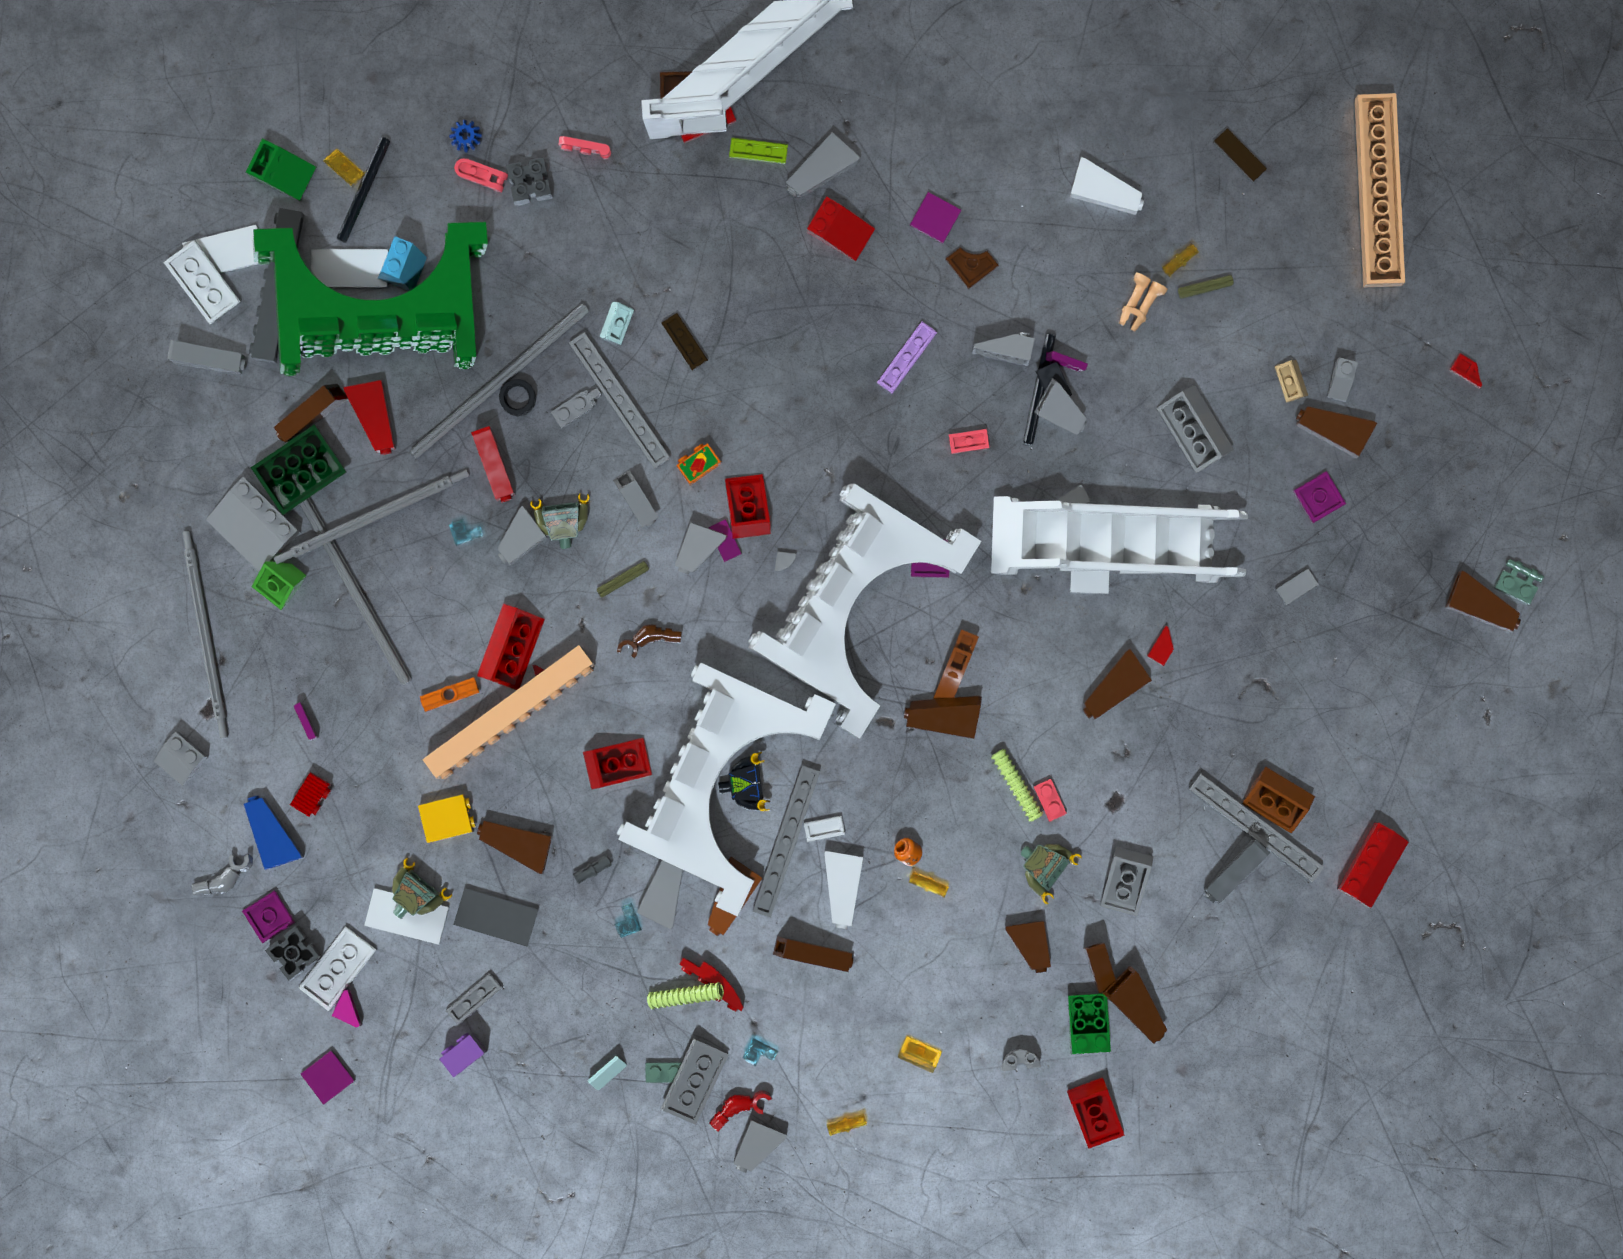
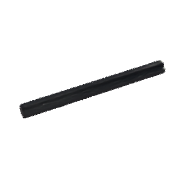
[337,137,390,243]
[1023,333,1056,445]

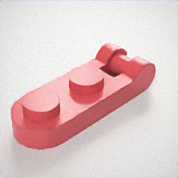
[558,136,611,159]
[454,158,508,193]

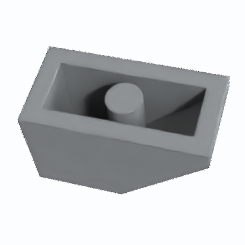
[1327,357,1358,402]

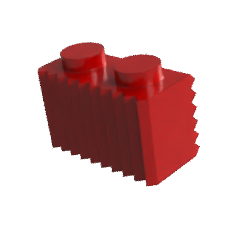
[290,772,332,817]

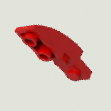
[679,958,744,1012]

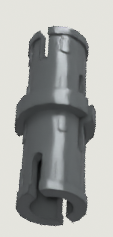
[573,855,612,884]

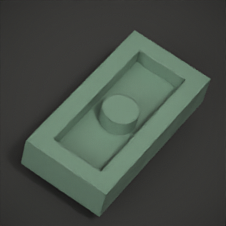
[645,1062,682,1083]

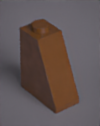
[1005,921,1051,973]
[1083,942,1116,993]

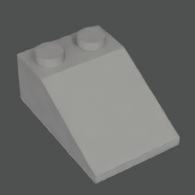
[972,332,1035,366]
[1100,846,1154,916]

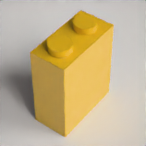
[418,794,476,843]

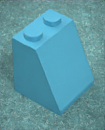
[377,236,427,291]

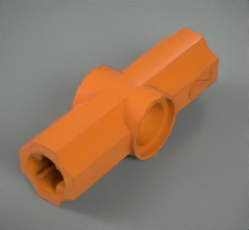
[420,677,480,712]

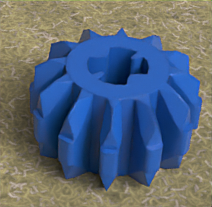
[449,120,482,153]

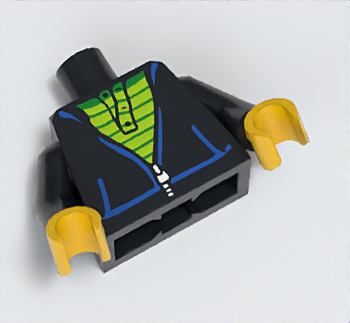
[718,752,770,812]

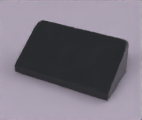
[1035,362,1072,396]

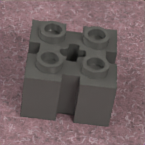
[506,157,553,206]
[265,926,322,981]

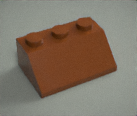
[1242,767,1315,834]

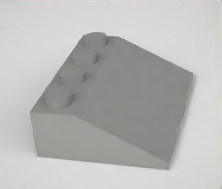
[206,477,301,571]

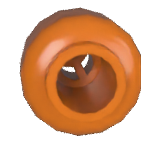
[894,838,922,866]

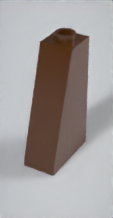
[274,384,348,442]
[1296,407,1377,458]
[1445,571,1521,633]
[1082,649,1152,720]
[903,696,982,739]
[477,821,552,874]
[773,936,854,972]
[1103,966,1167,1044]

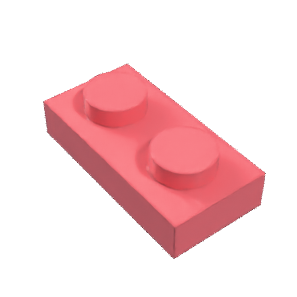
[948,429,989,454]
[1033,779,1067,822]

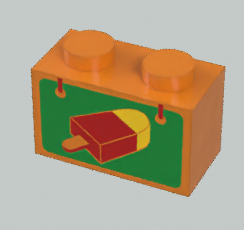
[676,443,721,486]

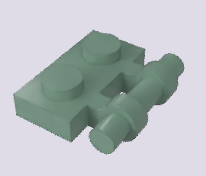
[1494,559,1544,605]

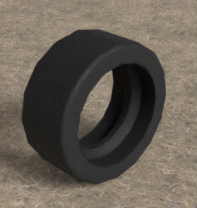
[499,379,536,416]

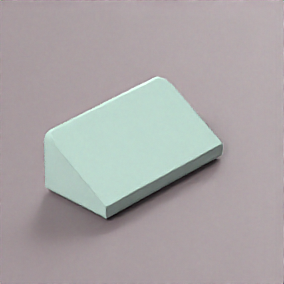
[600,302,634,345]
[588,1055,627,1090]

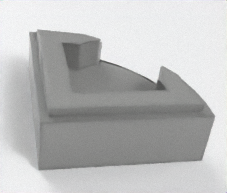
[775,552,796,571]

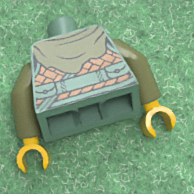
[530,493,590,549]
[1021,844,1082,904]
[392,858,452,919]

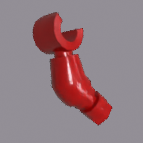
[709,1090,773,1132]

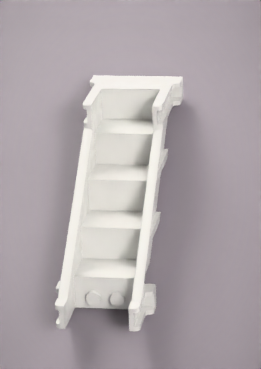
[641,0,853,139]
[991,496,1248,583]

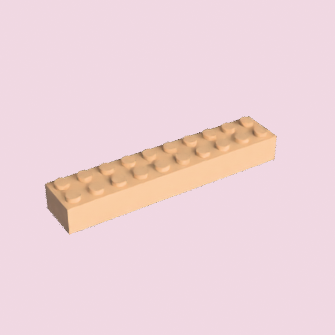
[1355,93,1405,288]
[422,645,595,780]

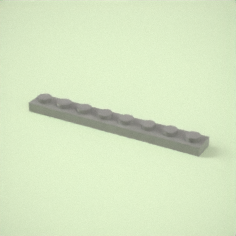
[569,332,670,469]
[752,765,820,918]
[1189,774,1324,883]

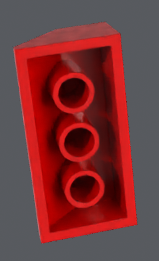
[477,604,545,690]
[1337,822,1409,909]

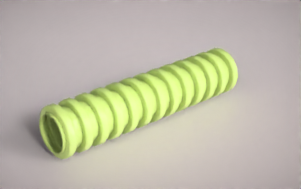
[991,749,1043,822]
[647,982,724,1009]

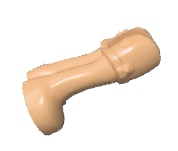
[1119,272,1168,332]

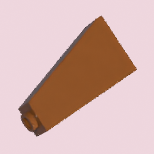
[707,856,762,936]

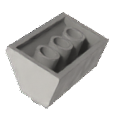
[1157,385,1234,473]

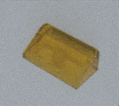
[323,149,365,188]
[898,1036,942,1073]

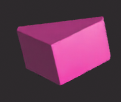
[332,989,362,1027]

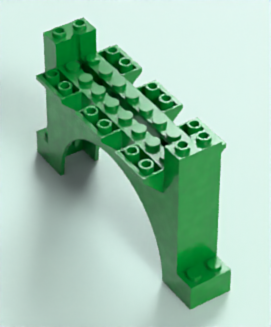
[253,222,488,376]

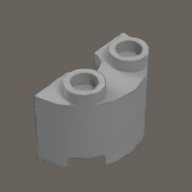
[1001,1049,1041,1071]

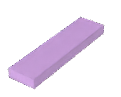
[877,321,937,394]

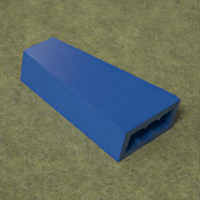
[244,795,304,870]

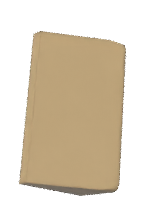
[1275,360,1308,403]

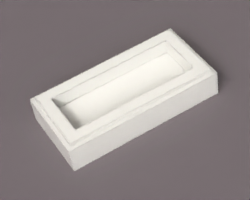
[804,816,845,842]

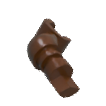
[617,624,682,658]

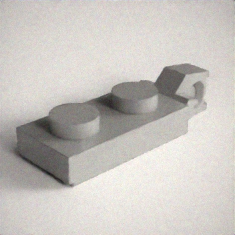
[551,388,602,429]

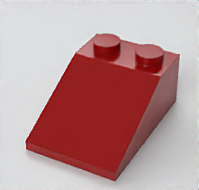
[807,196,875,262]
[725,474,771,539]
[583,738,652,789]
[1067,1077,1125,1149]

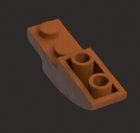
[933,629,979,699]

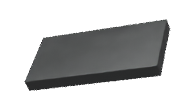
[453,888,539,947]

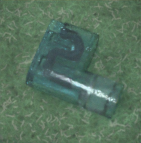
[449,519,483,546]
[614,903,642,938]
[743,1038,778,1066]

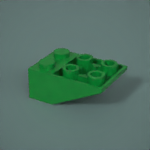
[245,138,317,201]
[1068,994,1111,1055]

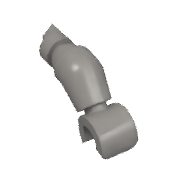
[192,854,253,895]

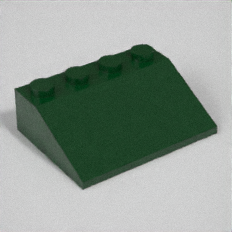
[250,425,347,515]

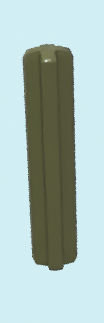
[1178,275,1234,299]
[597,561,649,597]

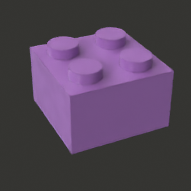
[439,1033,487,1077]

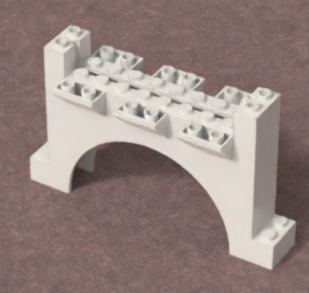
[748,484,981,738]
[617,663,836,916]

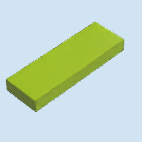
[729,138,788,164]

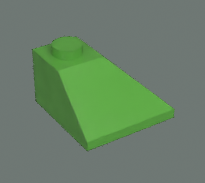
[251,561,307,610]

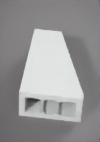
[1070,157,1144,215]
[824,851,863,929]

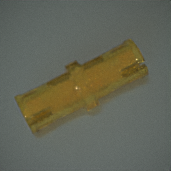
[1162,243,1199,277]
[909,871,949,898]
[827,1113,867,1137]

